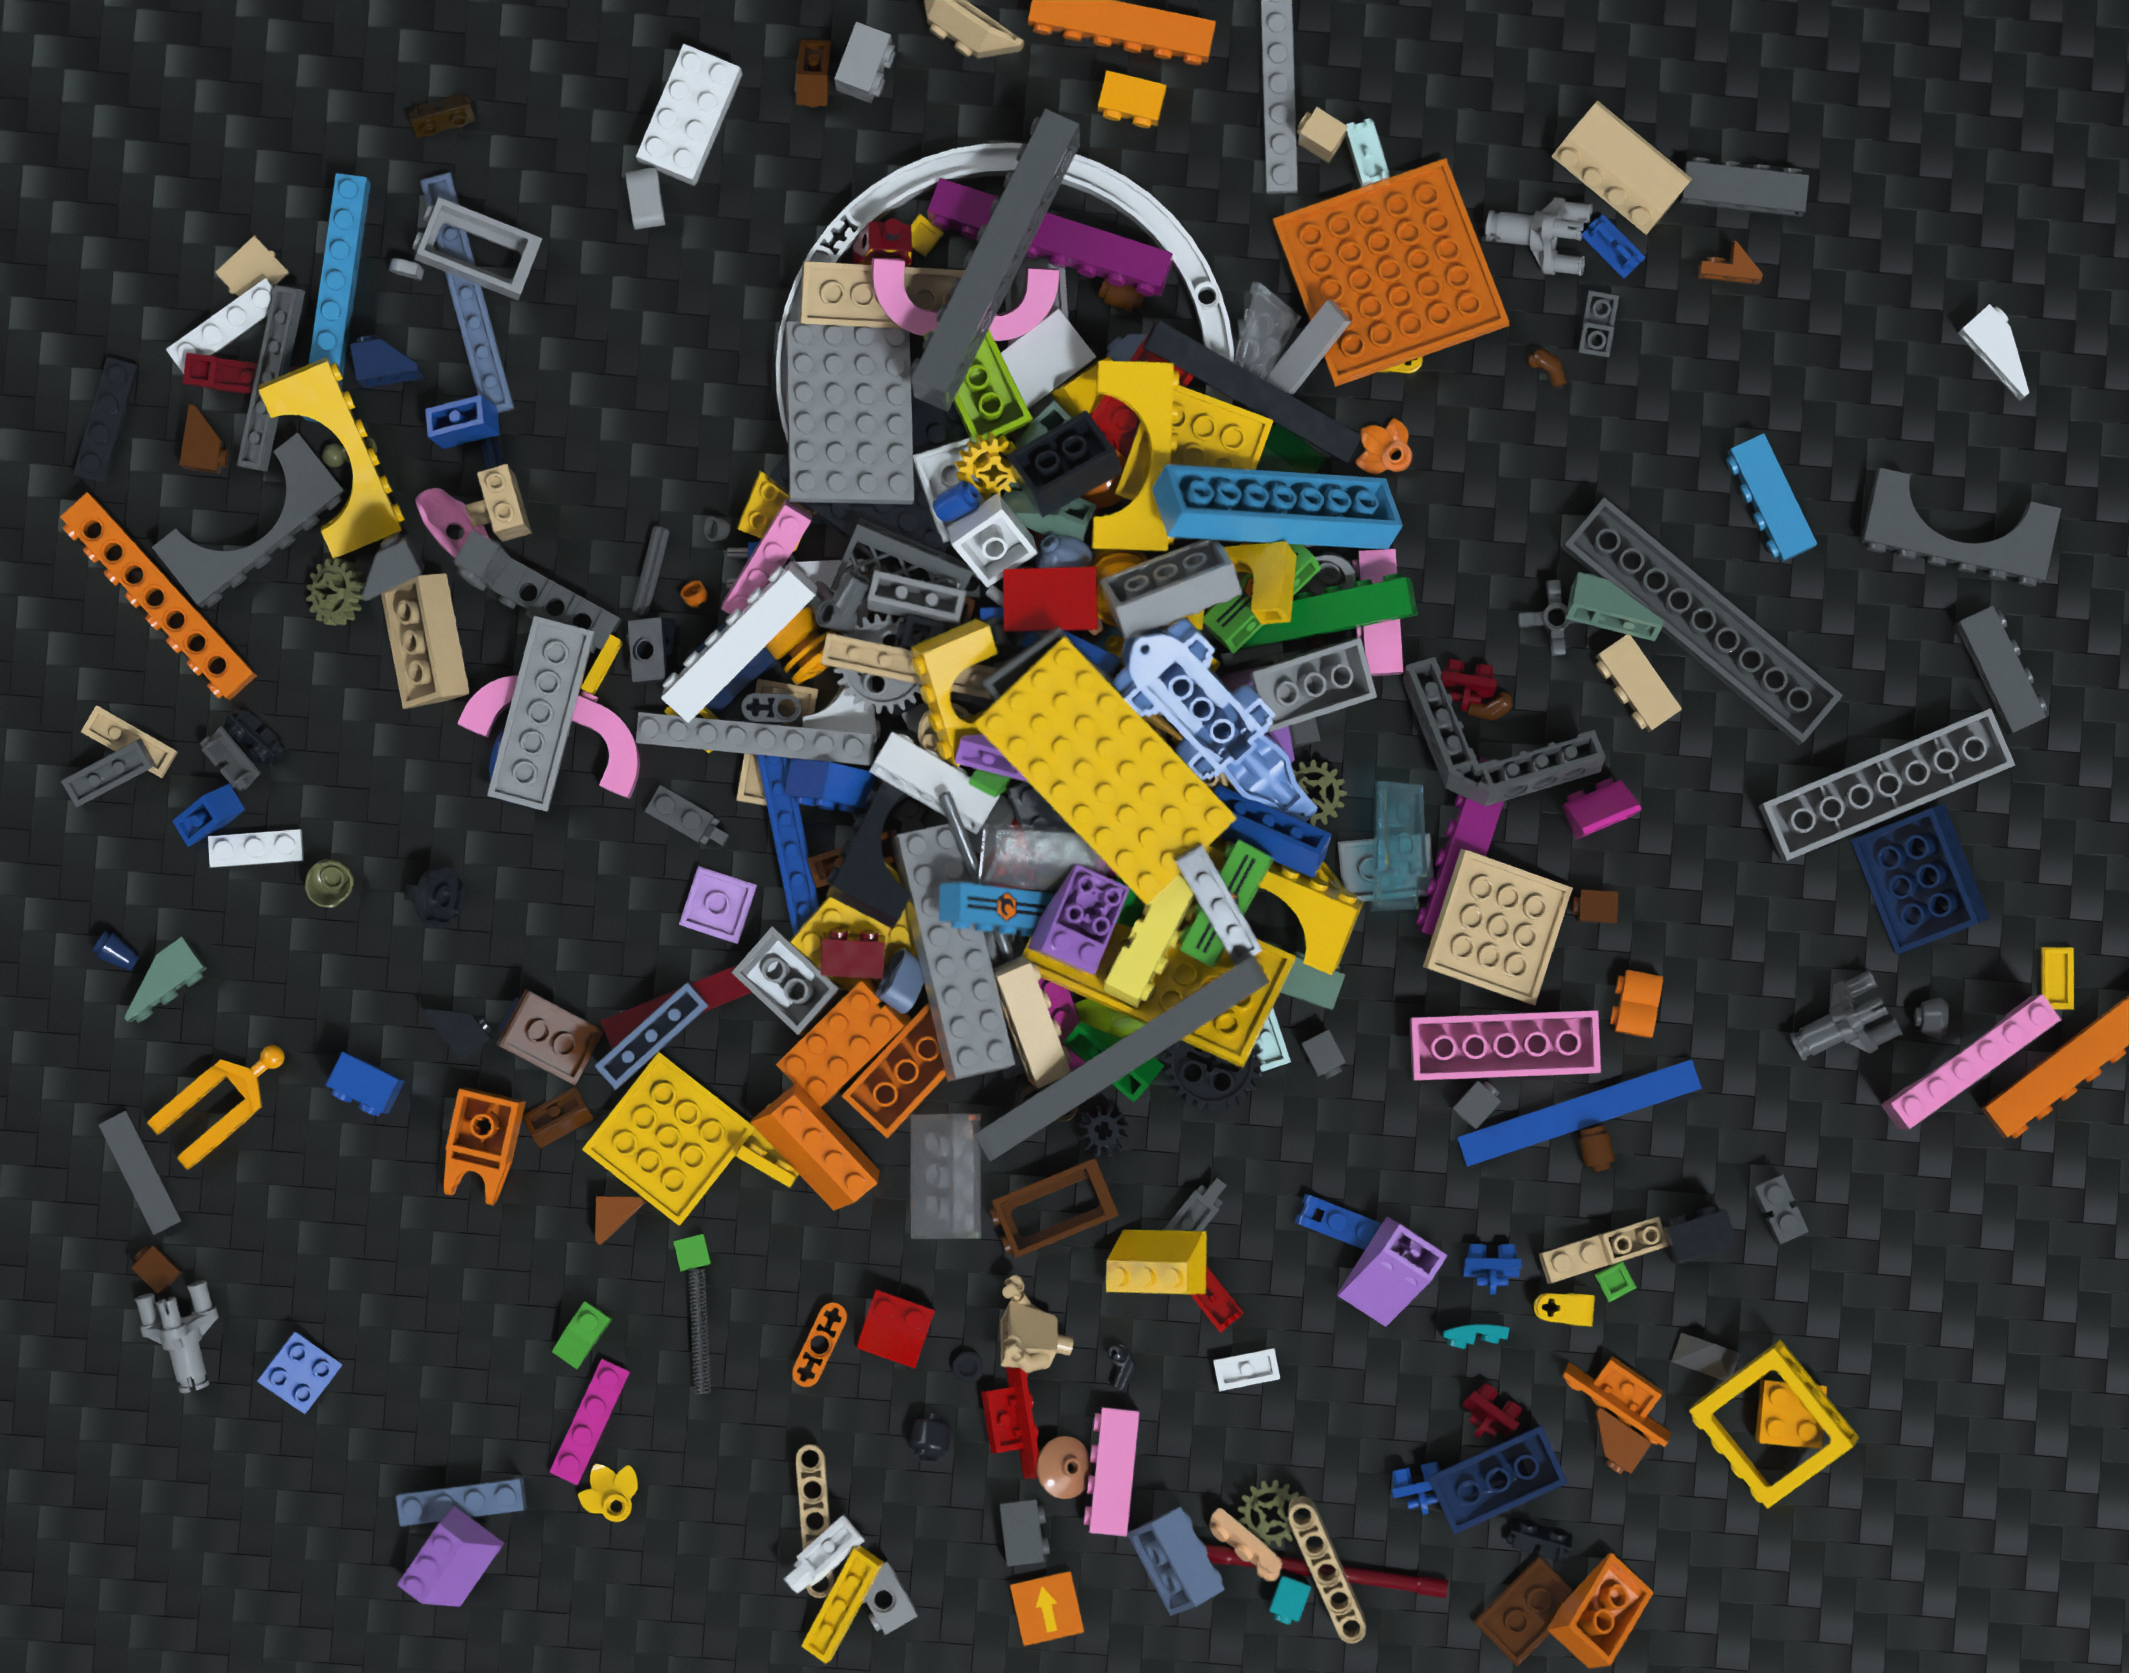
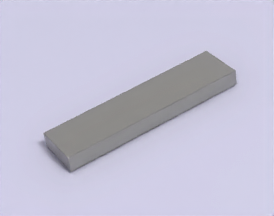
[1264,300,1351,396]

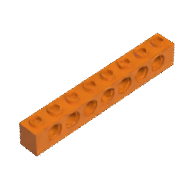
[60,492,257,700]

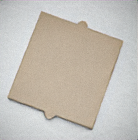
[215,236,289,297]

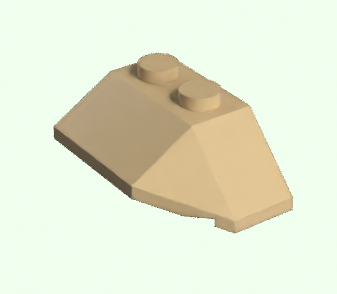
[924,0,1024,58]

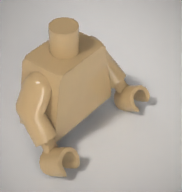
[1001,1275,1073,1373]

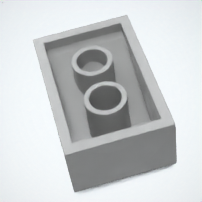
[732,926,848,1036]

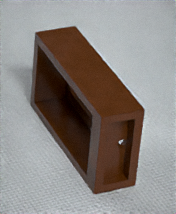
[989,1158,1119,1258]

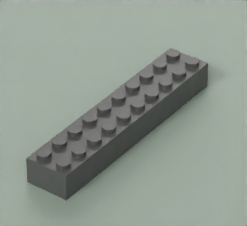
[909,109,1080,412]
[1562,497,1843,745]

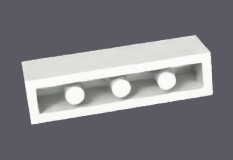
[869,732,1000,834]

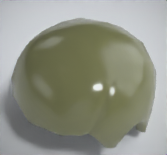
[305,859,354,908]

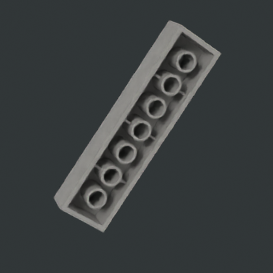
[1759,708,2015,863]
[891,824,1015,1082]

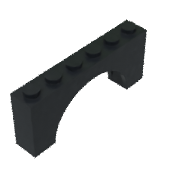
[826,729,972,929]

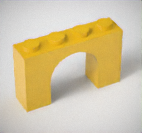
[1168,541,1297,630]
[911,619,998,766]

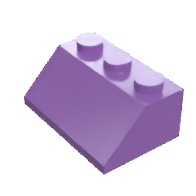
[397,1506,504,1607]

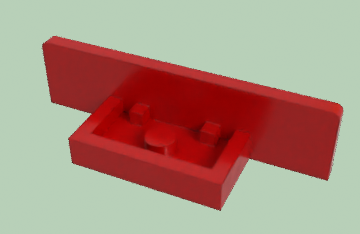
[981,1367,1039,1479]

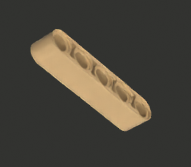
[796,1444,835,1598]
[1288,1496,1366,1643]

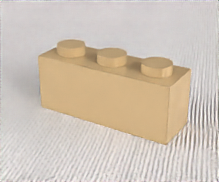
[1596,634,1682,732]

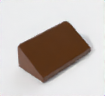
[522,1086,593,1148]

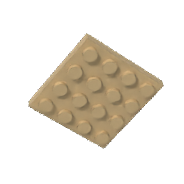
[1423,849,1573,1005]

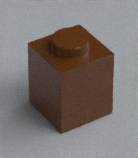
[1572,890,1619,924]
[131,1245,184,1294]

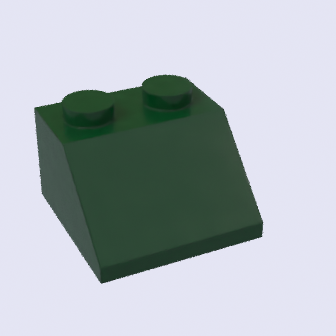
[1256,424,1326,474]

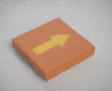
[1010,1571,1084,1646]

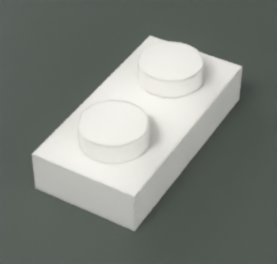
[1213,1348,1280,1391]

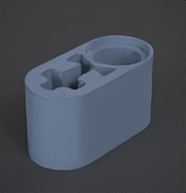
[876,948,924,1014]

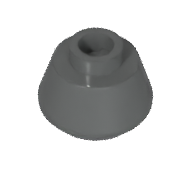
[1914,997,1949,1039]

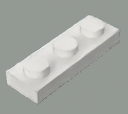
[208,830,304,868]

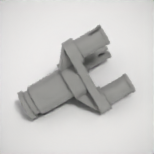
[1485,197,1593,276]
[135,1280,219,1393]

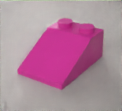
[1562,777,1642,840]

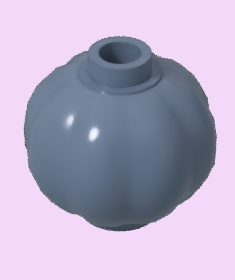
[1035,534,1093,568]

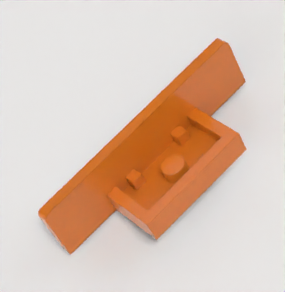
[1562,1356,1672,1447]

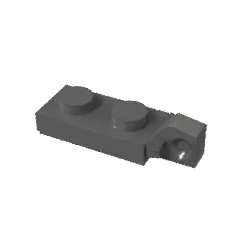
[645,785,729,846]
[1163,1177,1227,1231]

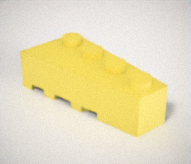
[1104,875,1197,1008]

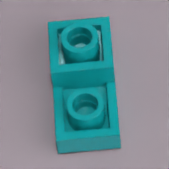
[1441,1324,1510,1349]

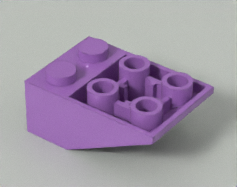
[1028,864,1130,975]
[1337,1217,1448,1327]

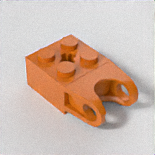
[444,1087,526,1206]

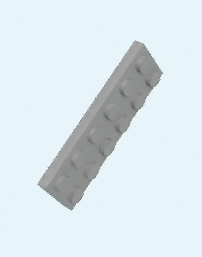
[487,616,595,812]

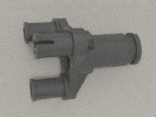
[1790,969,1903,1061]

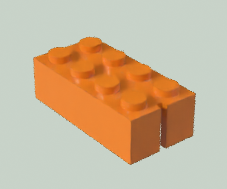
[776,978,912,1107]

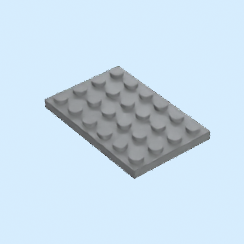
[786,321,914,504]

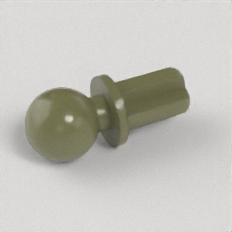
[322,438,377,467]

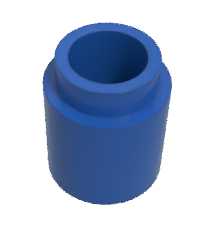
[933,481,980,522]

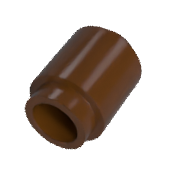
[1098,278,1145,314]
[1579,1125,1615,1172]

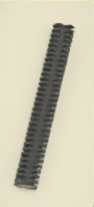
[688,1269,711,1394]

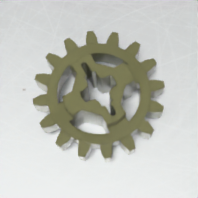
[306,558,365,626]
[1292,760,1347,826]
[1237,1479,1305,1547]

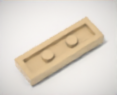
[81,705,178,778]

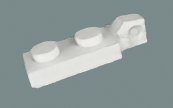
[784,1516,865,1593]

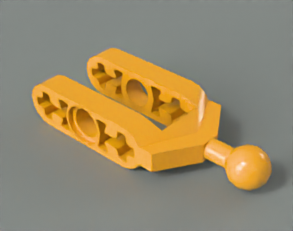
[147,1045,285,1170]

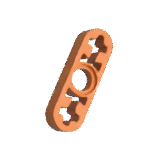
[792,1302,847,1387]

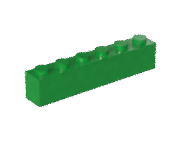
[1237,573,1418,651]

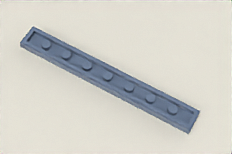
[420,172,514,413]

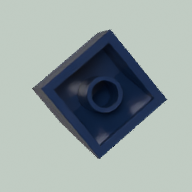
[350,335,424,389]

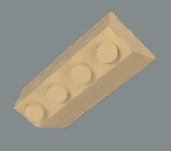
[1552,101,1692,234]
[381,573,469,709]

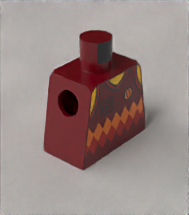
[852,219,912,267]

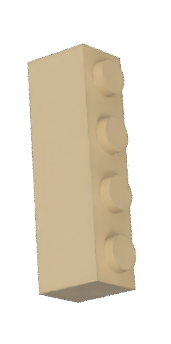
[992,956,1071,1088]

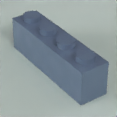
[595,982,710,1089]
[396,1477,527,1526]

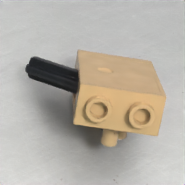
[465,438,532,542]

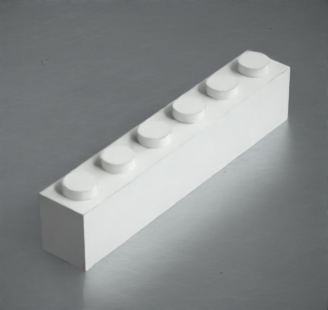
[661,562,818,723]

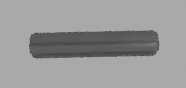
[632,526,669,616]

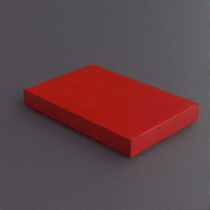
[1003,567,1098,632]

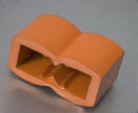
[1610,970,1663,1039]

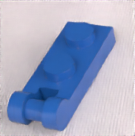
[1294,1194,1382,1250]

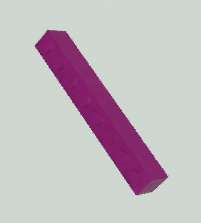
[927,178,1173,296]

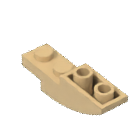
[1539,1216,1668,1284]

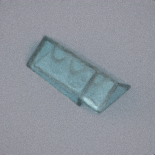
[1371,781,1427,911]

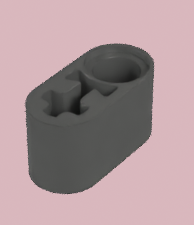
[742,693,802,723]

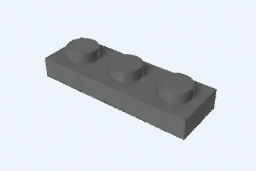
[61,738,156,808]

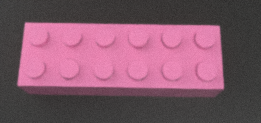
[1410,1011,1601,1081]

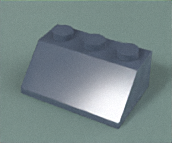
[1127,1507,1225,1616]

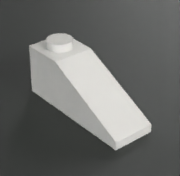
[1958,304,2029,401]

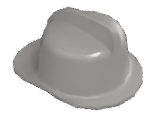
[1293,552,1356,600]

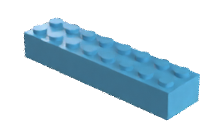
[1152,464,1403,549]

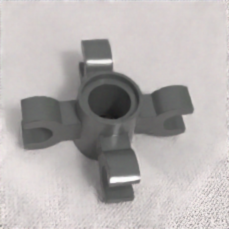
[1518,580,1581,656]

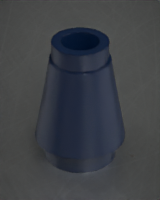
[92,930,140,972]

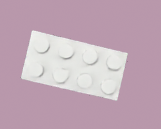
[636,44,742,186]

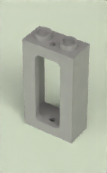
[412,197,542,300]

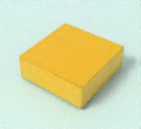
[911,214,944,258]

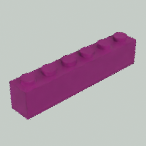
[1415,756,1504,937]

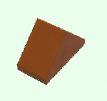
[595,1197,646,1245]

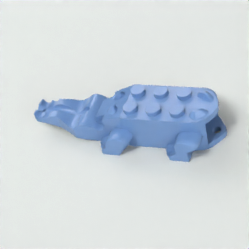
[1113,618,1318,822]

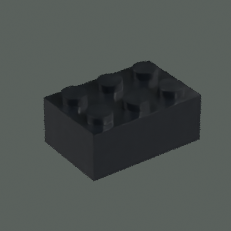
[1006,410,1123,518]

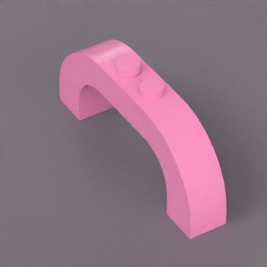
[871,257,1059,341]
[457,675,640,799]

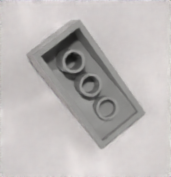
[1250,638,1377,732]

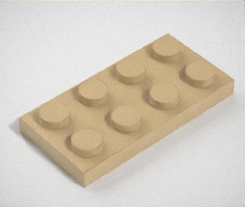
[737,679,819,806]

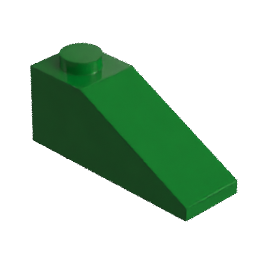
[1063,1022,1164,1102]

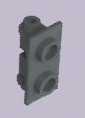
[200,726,261,791]

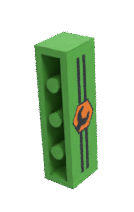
[1203,544,1321,654]
[1179,840,1275,968]

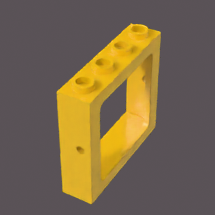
[1689,1339,1859,1509]

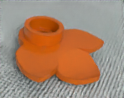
[1355,418,1412,474]

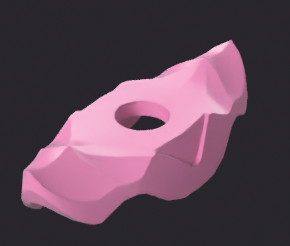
[415,488,489,559]

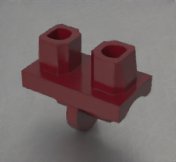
[1440,659,1497,712]
[1461,1383,1522,1438]

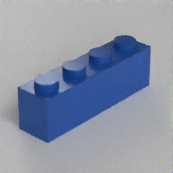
[1214,785,1331,878]

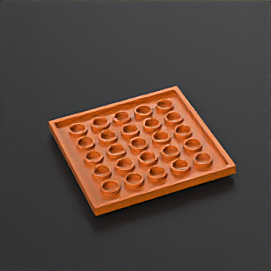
[1273,158,1509,387]

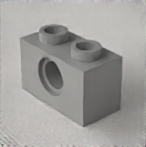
[862,1560,918,1635]

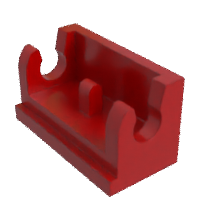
[1190,1266,1244,1333]

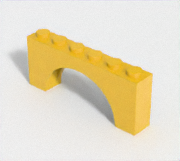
[258,357,405,559]
[1091,361,1179,552]
[1179,838,1364,975]

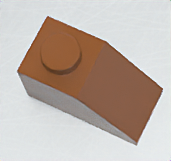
[1594,1407,1652,1475]

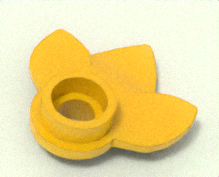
[578,1464,638,1522]

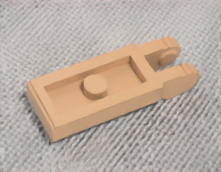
[1209,1508,1282,1582]

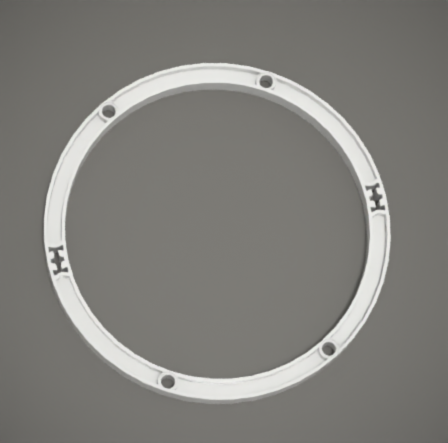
[776,143,1234,600]

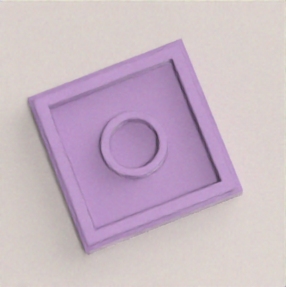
[679,866,757,944]

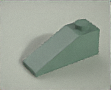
[1566,572,1664,641]

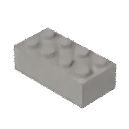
[1099,539,1242,639]

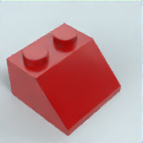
[857,1289,935,1368]

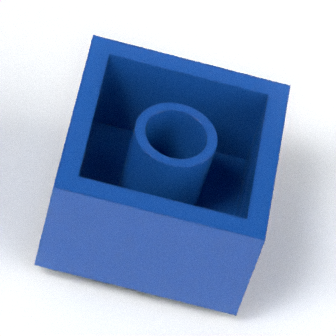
[784,758,876,814]
[326,1052,405,1116]

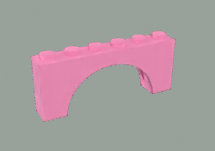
[1881,994,2061,1130]

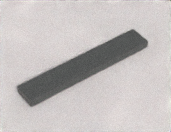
[236,285,305,472]

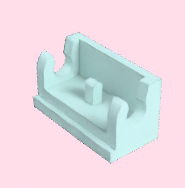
[1345,118,1390,188]

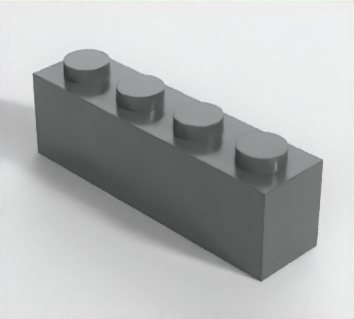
[1680,158,1809,217]
[1955,606,2047,735]

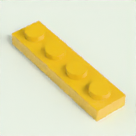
[801,1545,884,1664]

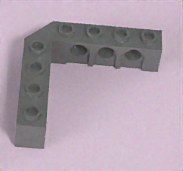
[454,530,622,654]
[1402,657,1606,806]

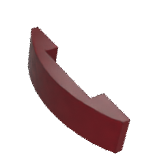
[183,353,301,395]

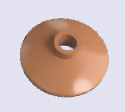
[1036,1436,1092,1499]

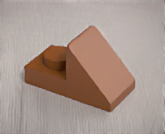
[1698,240,1763,284]

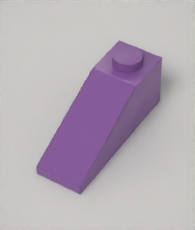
[954,735,1028,782]

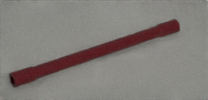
[1203,1543,1448,1599]

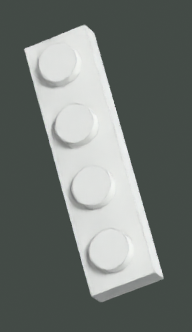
[166,278,274,374]

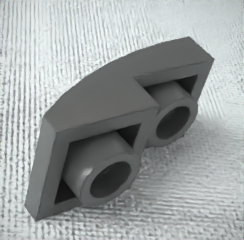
[1578,290,1619,357]

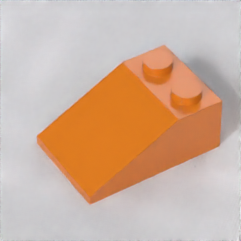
[1547,1553,1654,1669]

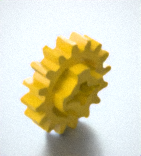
[955,433,1017,500]

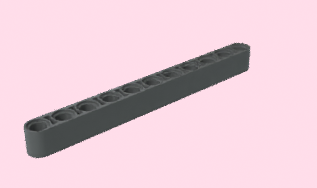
[973,955,1270,1162]

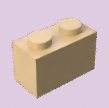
[1296,107,1348,163]

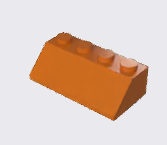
[750,1082,880,1211]

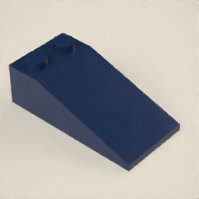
[1428,1424,1568,1534]

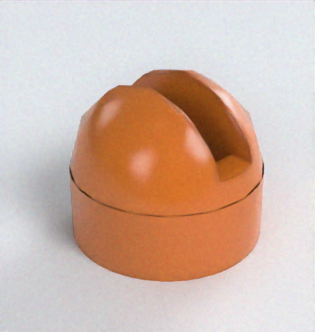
[681,580,708,608]

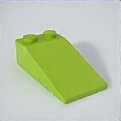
[923,329,1033,444]

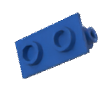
[1582,214,1646,279]

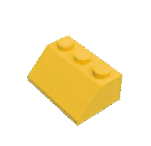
[1106,1230,1207,1294]

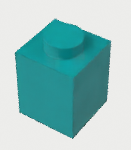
[1269,1574,1311,1625]

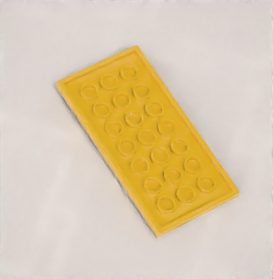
[973,636,1237,905]
[1021,875,1296,1068]

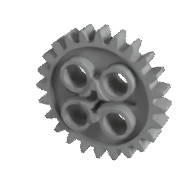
[834,613,923,714]

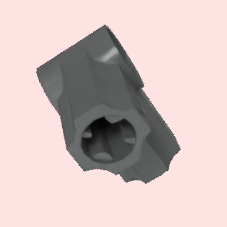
[807,570,871,634]

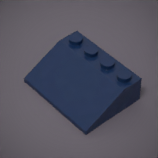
[1851,804,1990,955]

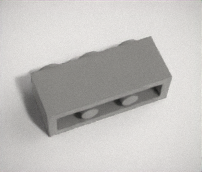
[867,570,966,629]

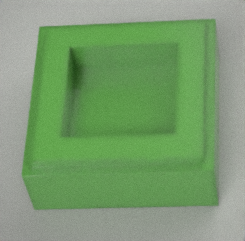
[673,1234,711,1271]
[1594,1261,1636,1302]

